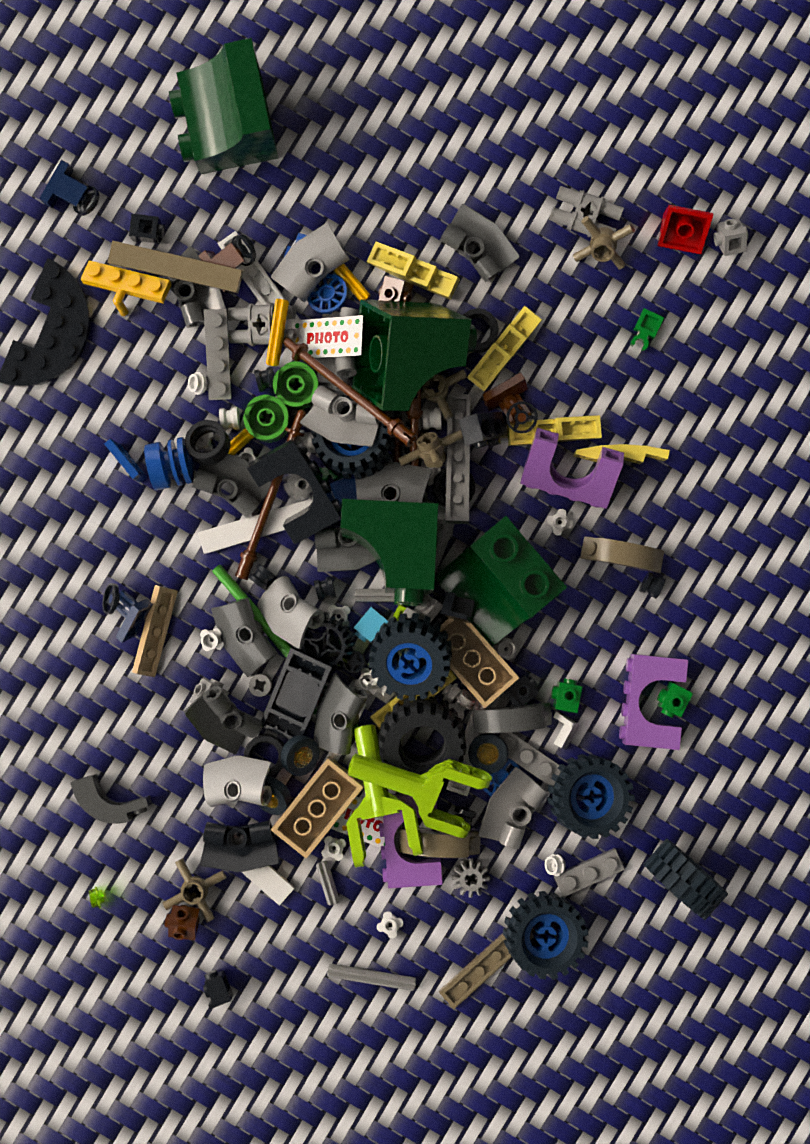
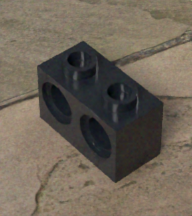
[459,411,508,449]

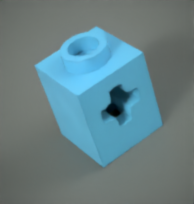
[354,607,388,642]

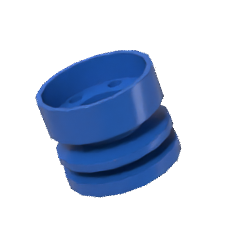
[144,437,194,491]

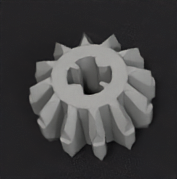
[452,858,490,898]

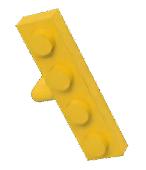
[81,260,172,316]

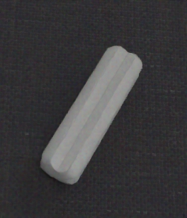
[354,589,394,602]
[316,861,339,905]

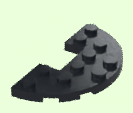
[0,258,91,387]

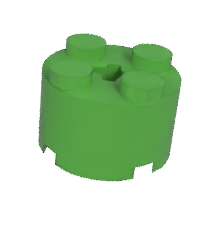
[273,361,320,410]
[243,395,291,443]

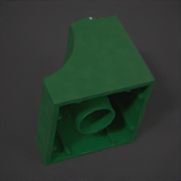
[169,38,279,174]
[352,299,477,411]
[341,499,438,606]
[435,516,567,647]

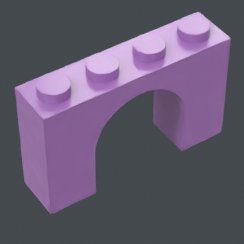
[520,428,624,509]
[619,654,688,750]
[379,793,442,888]

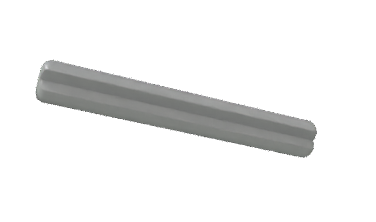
[327,964,416,991]

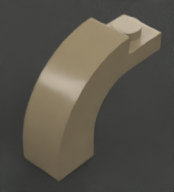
[580,536,664,573]
[399,828,480,858]

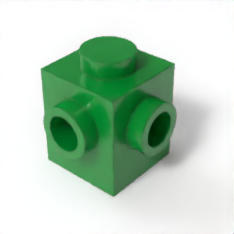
[551,678,582,713]
[657,682,693,718]

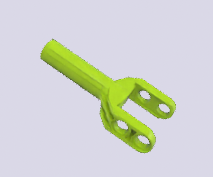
[346,724,423,868]
[348,753,492,838]

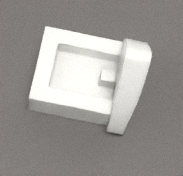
[554,712,579,750]

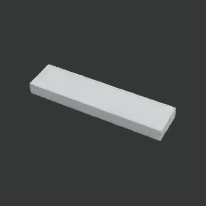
[234,834,295,906]

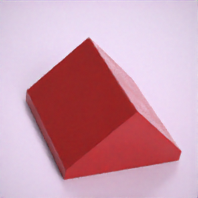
[657,205,714,254]

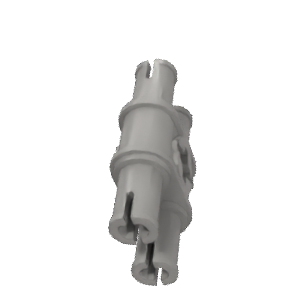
[549,186,624,237]
[227,303,297,347]

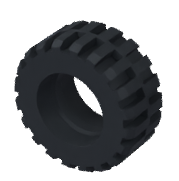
[379,696,466,782]

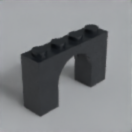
[247,437,342,544]

